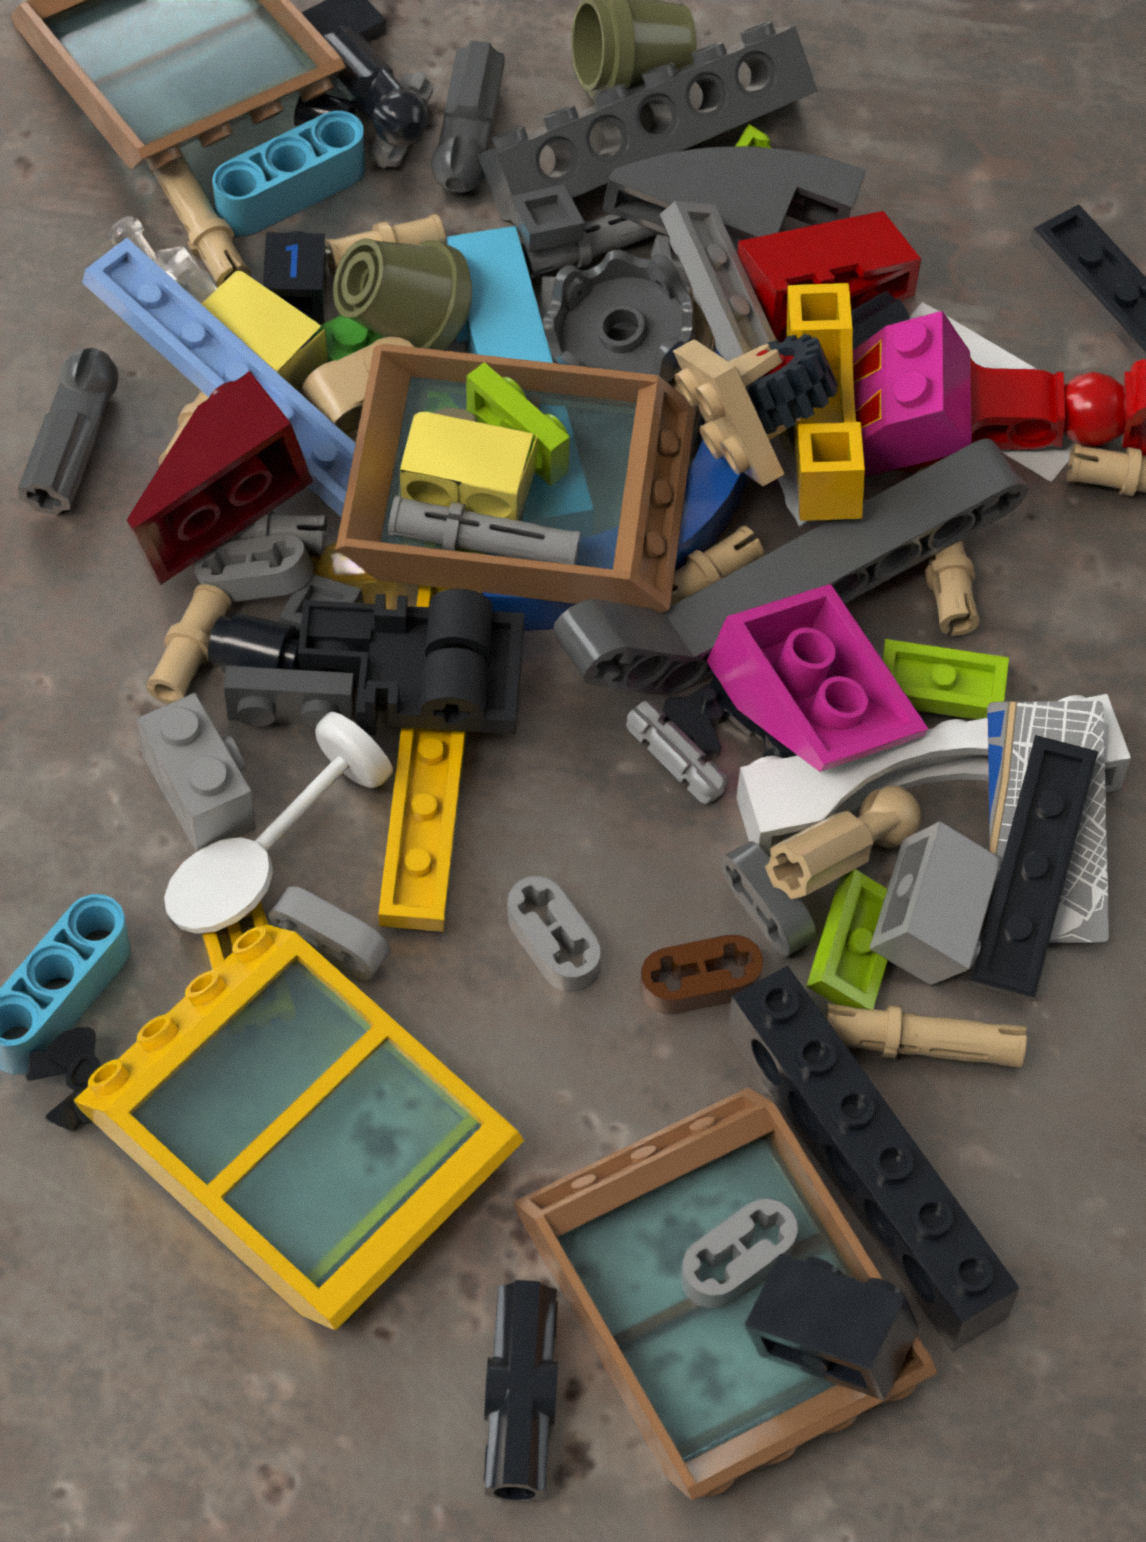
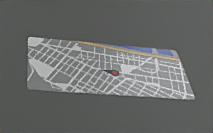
[987,701,1109,943]

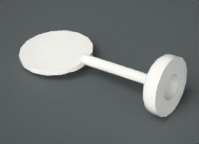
[164,711,393,934]

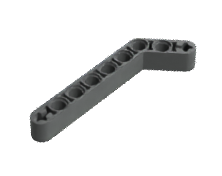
[553,439,1028,696]

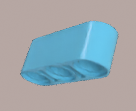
[213,111,365,237]
[0,894,130,1074]

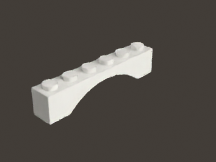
[736,694,1131,858]

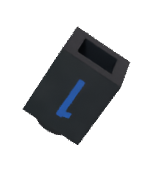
[263,231,327,325]

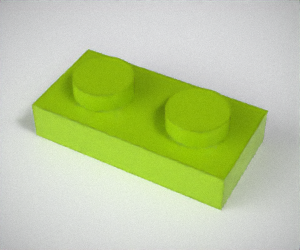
[466,362,570,486]
[882,639,1009,720]
[806,869,888,1010]

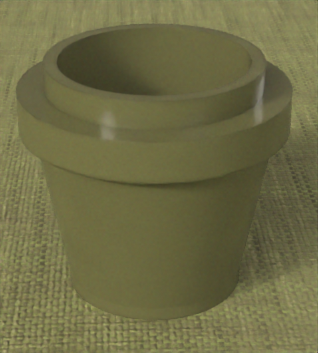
[571,0,697,100]
[333,238,472,350]

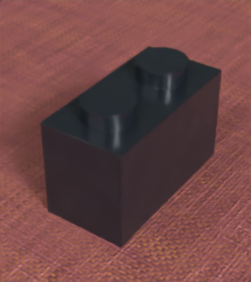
[744,1254,919,1401]

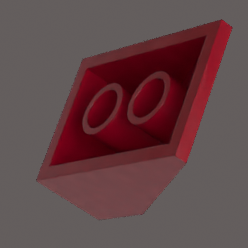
[126,371,313,585]

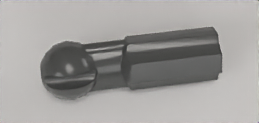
[431,40,505,193]
[18,348,119,515]

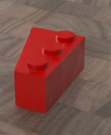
[737,211,921,343]

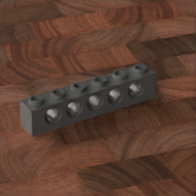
[478,21,818,220]

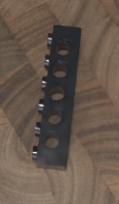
[727,965,1020,1352]

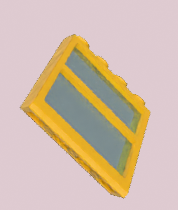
[73,924,525,1331]

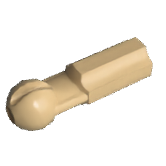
[765,786,922,899]

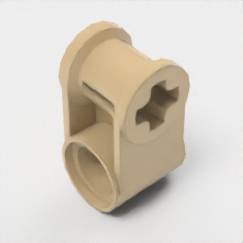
[302,336,414,439]

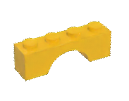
[786,283,865,521]

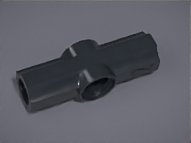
[484,1280,558,1504]

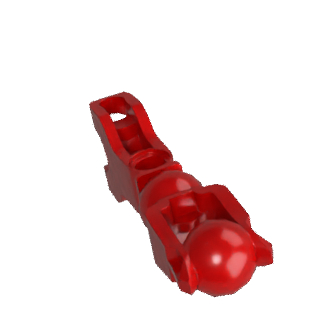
[896,358,1146,473]

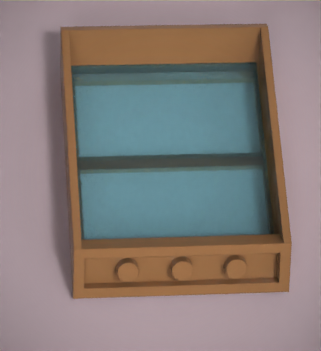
[10,0,346,171]
[335,344,696,613]
[513,1087,937,1501]

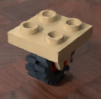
[673,334,838,486]

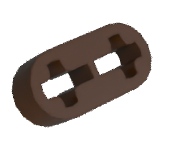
[640,935,763,1014]

